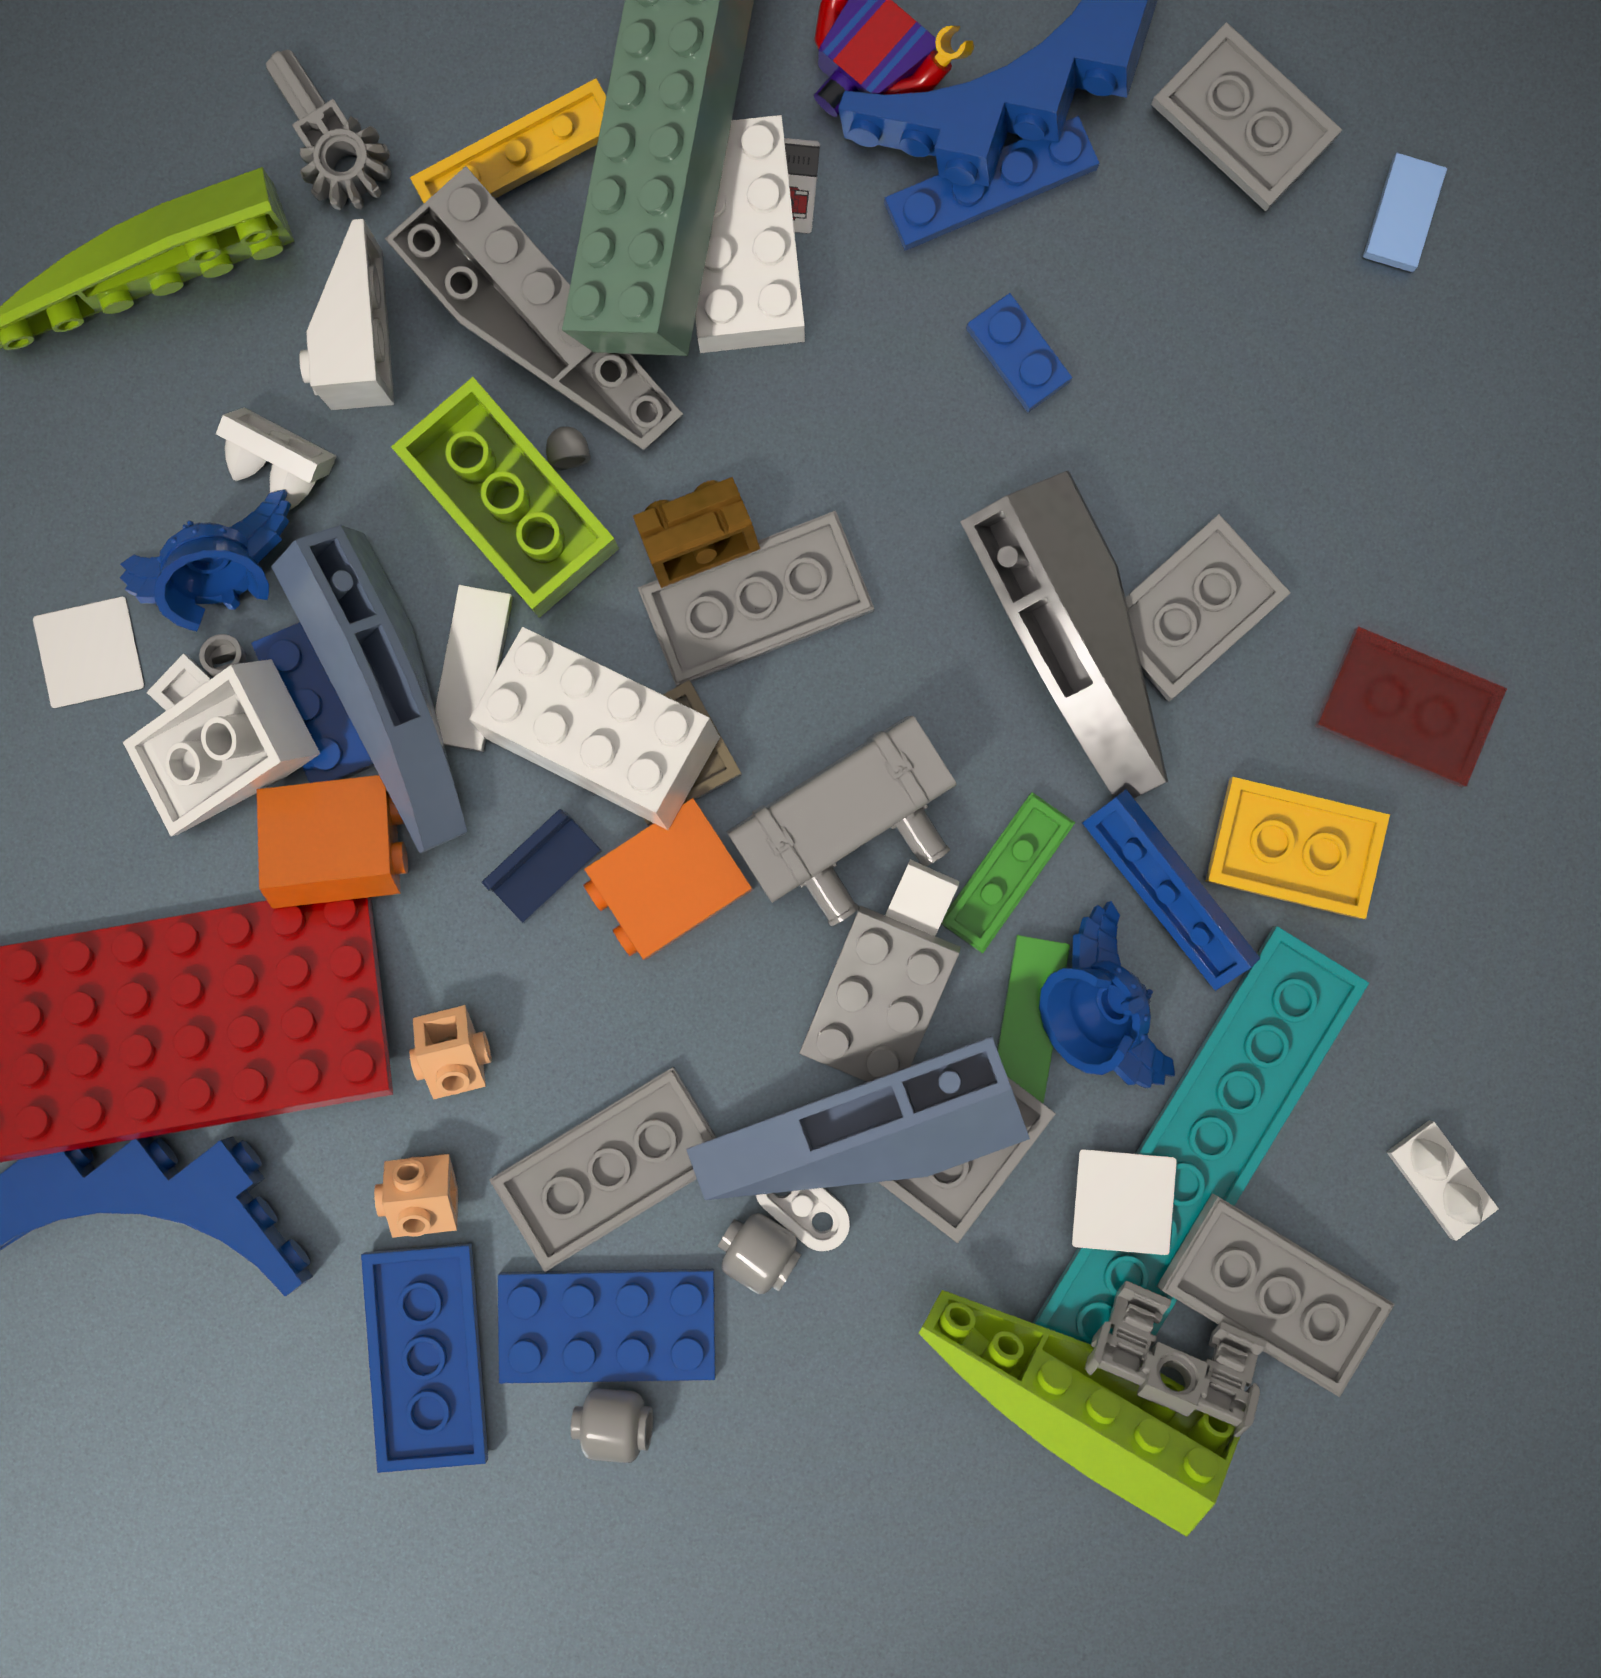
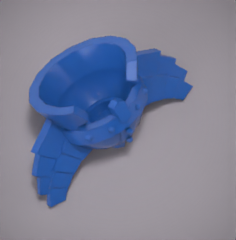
[120,490,291,632]
[1039,901,1175,1088]

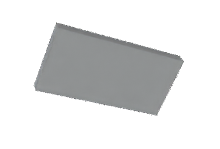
[638,510,874,687]
[490,1067,717,1272]
[1157,1193,1395,1397]

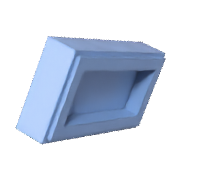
[1363,153,1447,273]

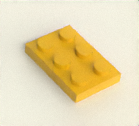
[1205,777,1390,919]

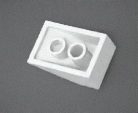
[300,219,394,410]
[123,659,320,836]

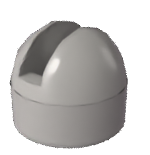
[546,426,591,470]
[199,634,246,677]

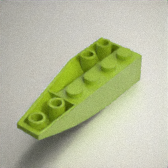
[0,167,295,350]
[919,1290,1240,1537]

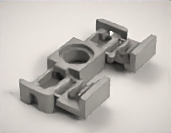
[1085,1281,1267,1437]

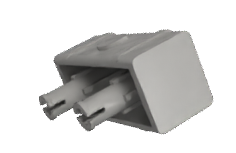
[726,716,957,926]

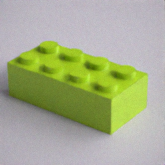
[391,377,619,618]

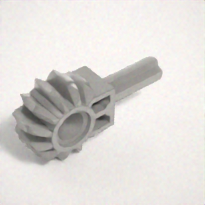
[266,49,391,210]

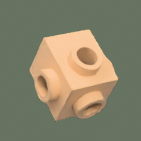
[409,1005,492,1100]
[374,1154,458,1238]

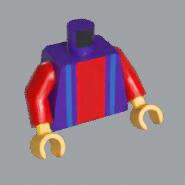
[813,0,974,117]

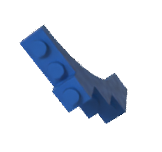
[838,0,1158,187]
[0,1136,313,1297]

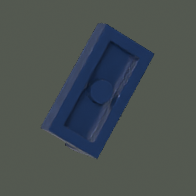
[481,809,602,923]

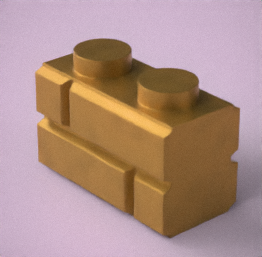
[633,477,760,588]

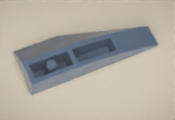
[271,525,468,853]
[686,1036,1030,1200]

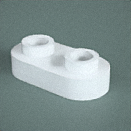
[756,1188,850,1251]

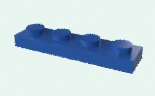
[884,116,1100,251]
[1082,789,1260,991]

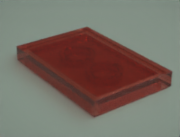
[1315,627,1507,788]

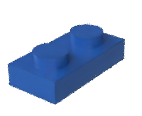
[966,293,1073,413]

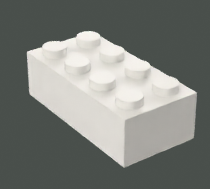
[695,115,805,353]
[469,627,720,830]

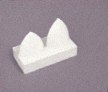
[216,408,337,510]
[1387,1120,1499,1241]

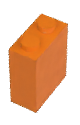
[257,775,408,909]
[583,798,753,960]

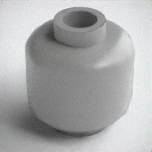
[717,1213,801,1294]
[571,1388,653,1463]

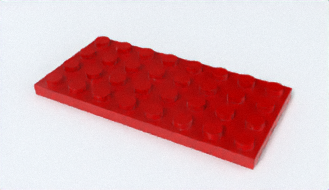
[0,897,394,1163]

